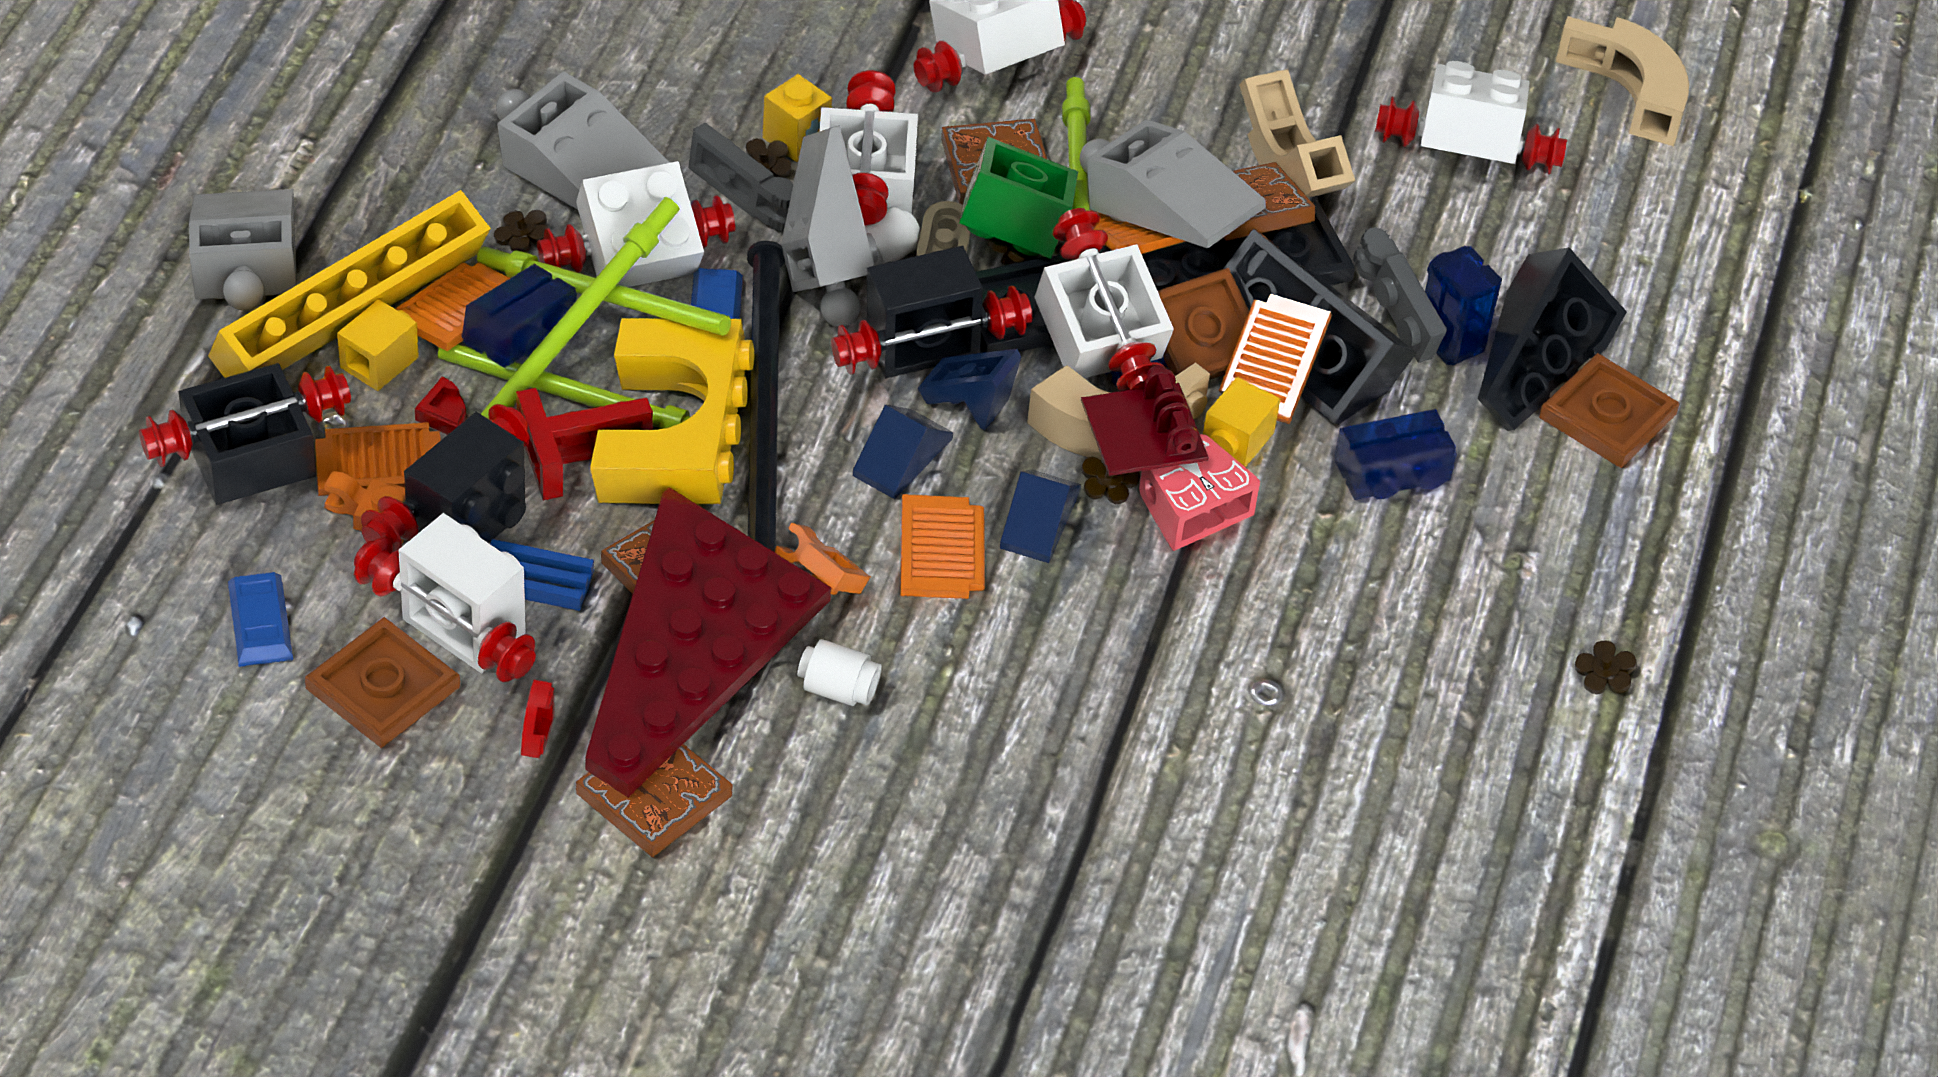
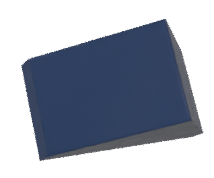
[852,405,953,500]
[1000,470,1081,563]

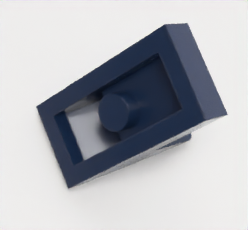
[917,349,1022,430]

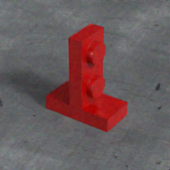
[516,388,653,501]

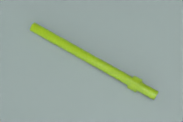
[1062,77,1091,211]
[481,197,680,419]
[477,246,731,336]
[438,344,690,429]

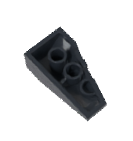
[1224,229,1417,425]
[1478,247,1627,431]

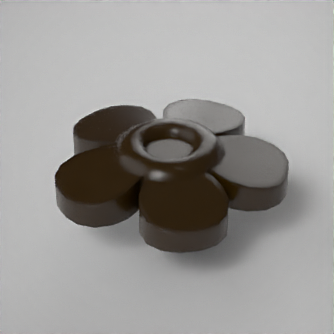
[745,138,792,178]
[494,210,549,252]
[987,237,1039,265]
[1081,456,1140,504]
[1575,640,1637,695]

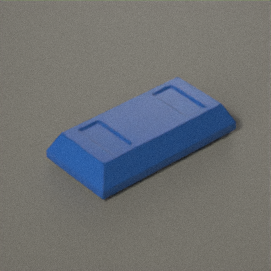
[691,268,743,319]
[228,572,293,667]

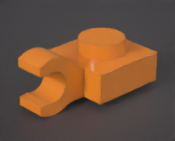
[324,471,406,543]
[775,523,871,595]

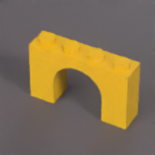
[590,318,754,504]

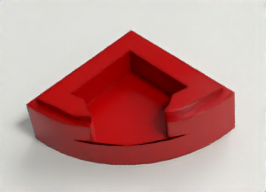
[415,376,467,435]
[521,679,555,759]

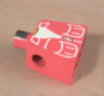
[1139,434,1260,551]

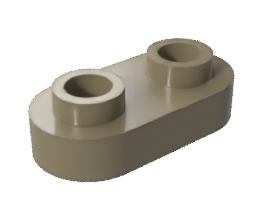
[916,201,971,256]

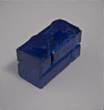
[1425,245,1502,366]
[462,264,578,368]
[1334,409,1457,500]

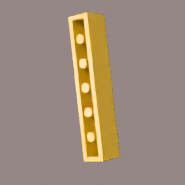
[208,190,491,378]

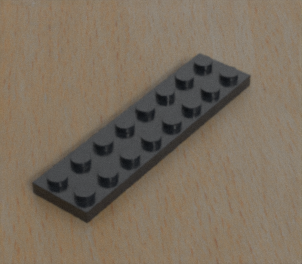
[976,201,1355,353]

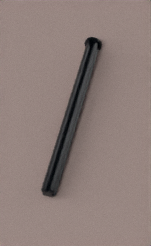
[747,241,785,552]

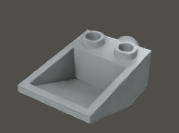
[496,71,670,209]
[1080,119,1266,248]
[781,125,878,327]
[189,189,297,310]

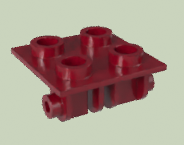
[1081,365,1209,476]

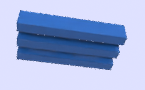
[490,539,594,611]

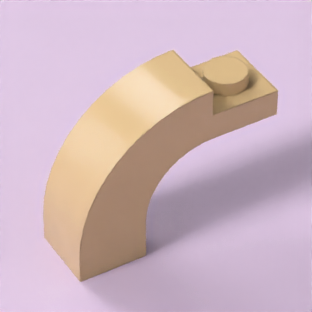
[1555,16,1689,146]
[1239,69,1355,198]
[1027,363,1210,460]

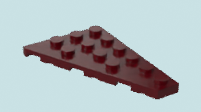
[585,487,831,797]

